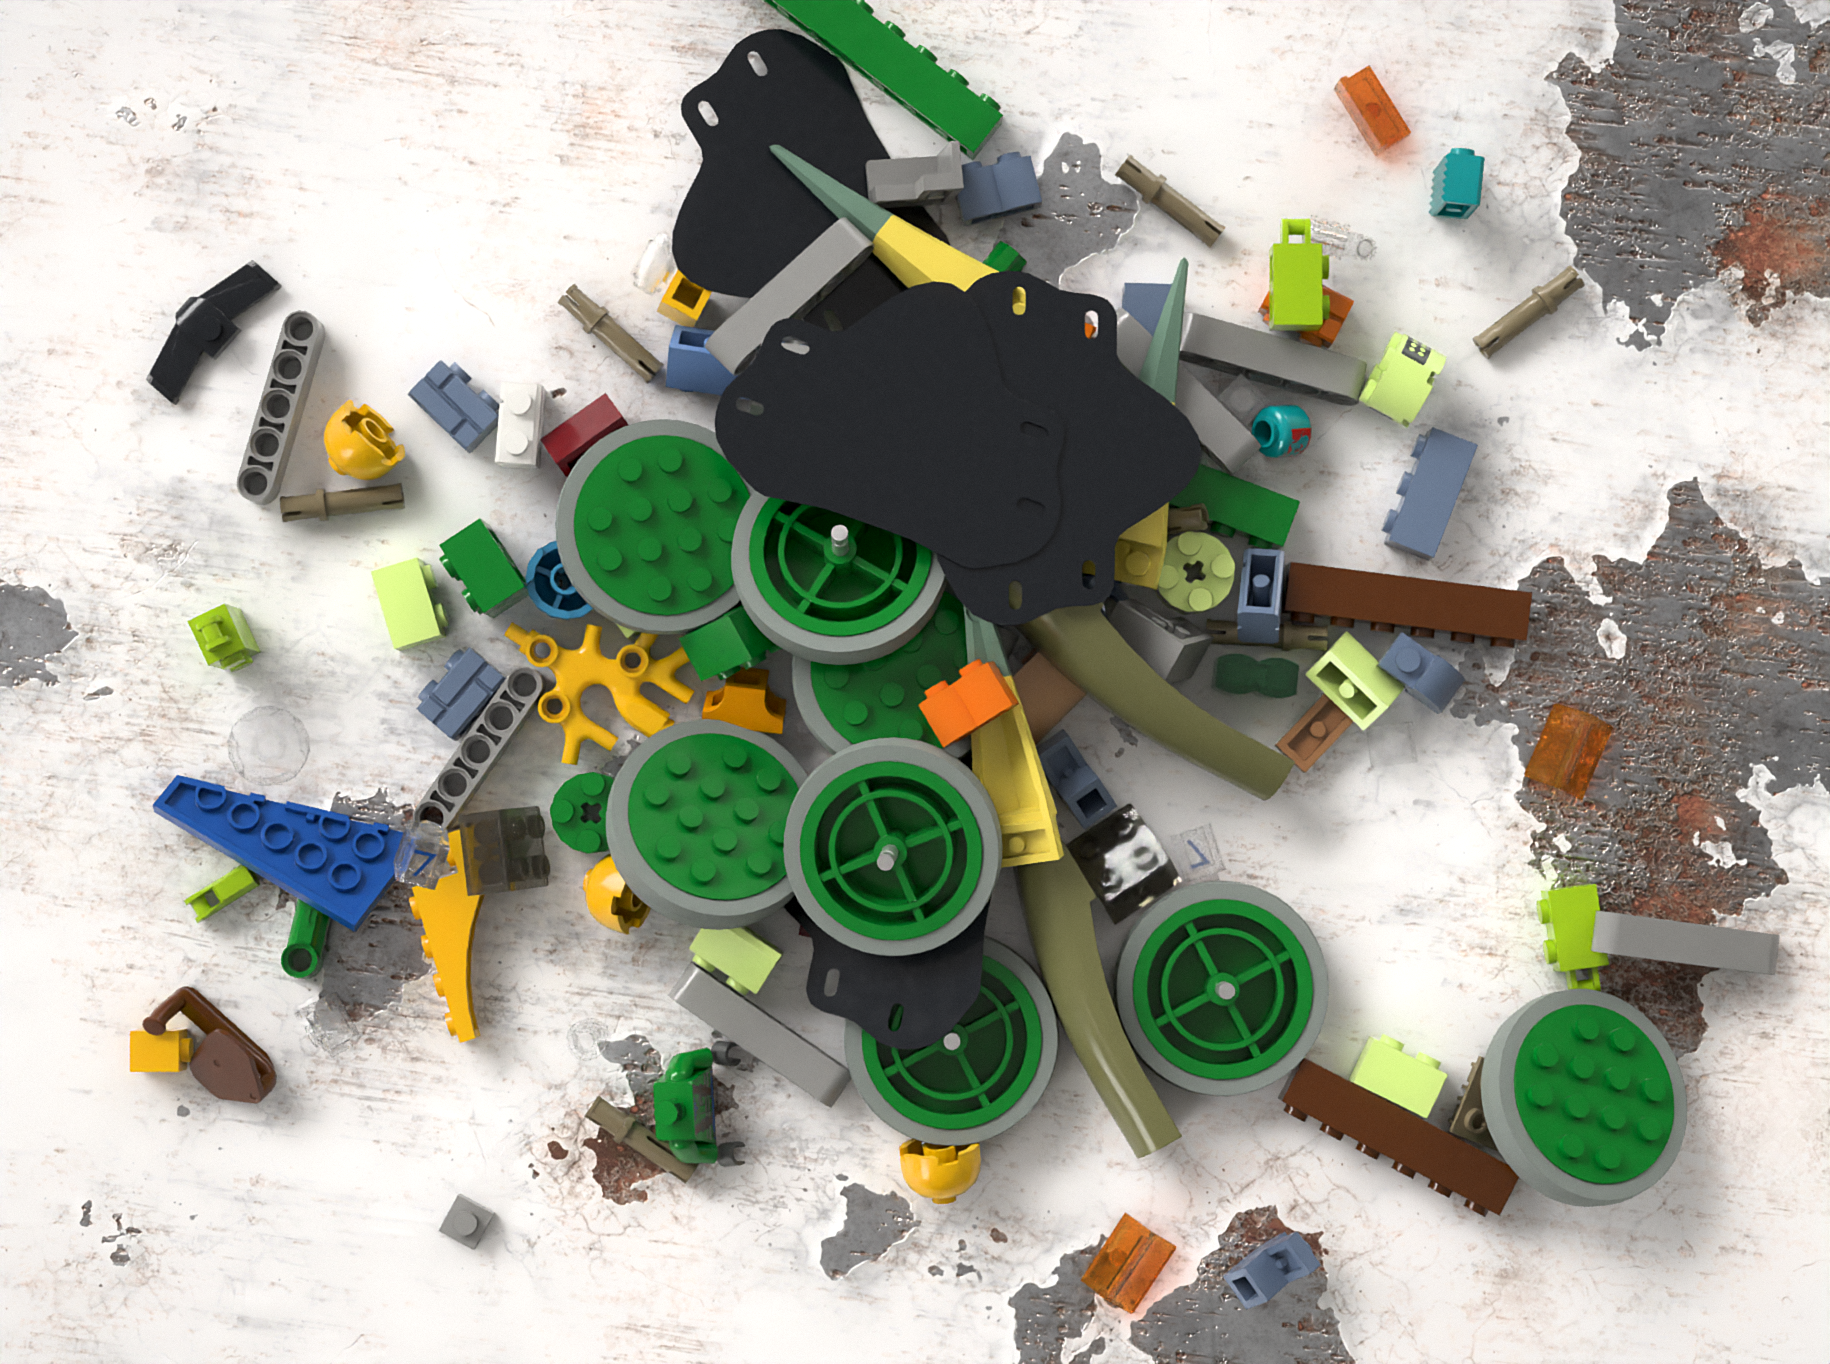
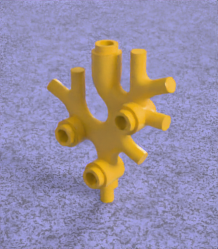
[504,622,695,765]

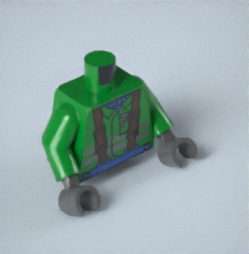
[653,1041,745,1167]

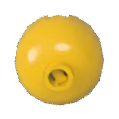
[324,399,405,480]
[583,854,651,935]
[899,1139,981,1204]

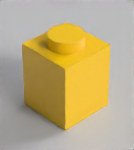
[656,269,712,328]
[130,1029,194,1072]

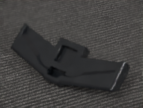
[146,260,282,405]

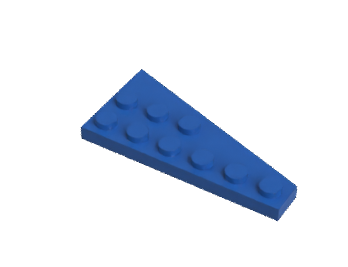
[153,775,425,932]

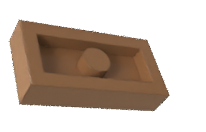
[1274,693,1354,773]

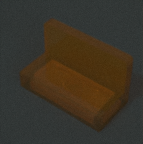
[1334,65,1411,157]
[1524,703,1613,801]
[1081,1212,1176,1314]

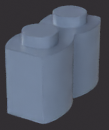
[956,152,1042,226]

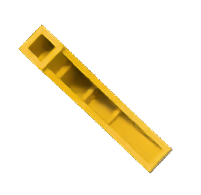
[409,819,510,1043]

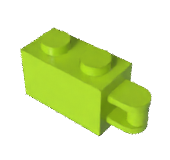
[1269,218,1330,331]
[187,603,261,672]
[1536,883,1609,992]

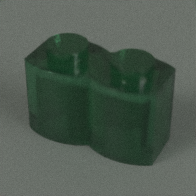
[1211,654,1299,700]

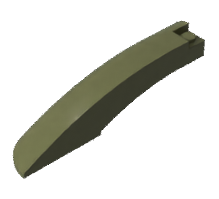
[1009,581,1295,801]
[1013,836,1182,1158]

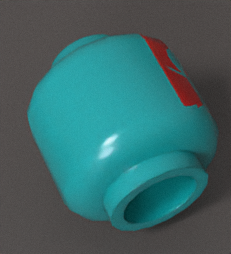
[1251,404,1312,458]

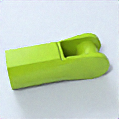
[184,864,260,923]

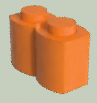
[919,659,1019,748]

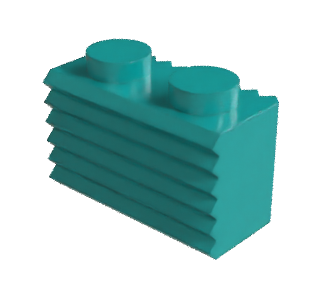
[1428,148,1485,219]

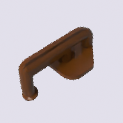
[142,986,277,1104]

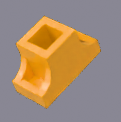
[702,667,787,734]

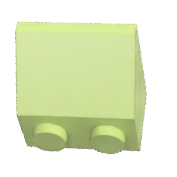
[689,926,785,996]

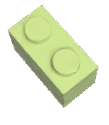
[371,557,449,651]
[1305,631,1405,731]
[1348,1034,1448,1119]

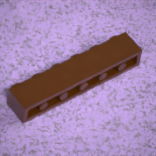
[1281,562,1532,649]
[1278,1058,1519,1217]

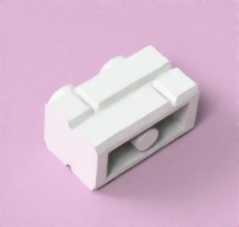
[495,381,546,470]

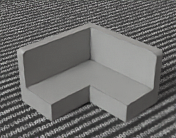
[865,141,964,209]
[1108,598,1214,684]

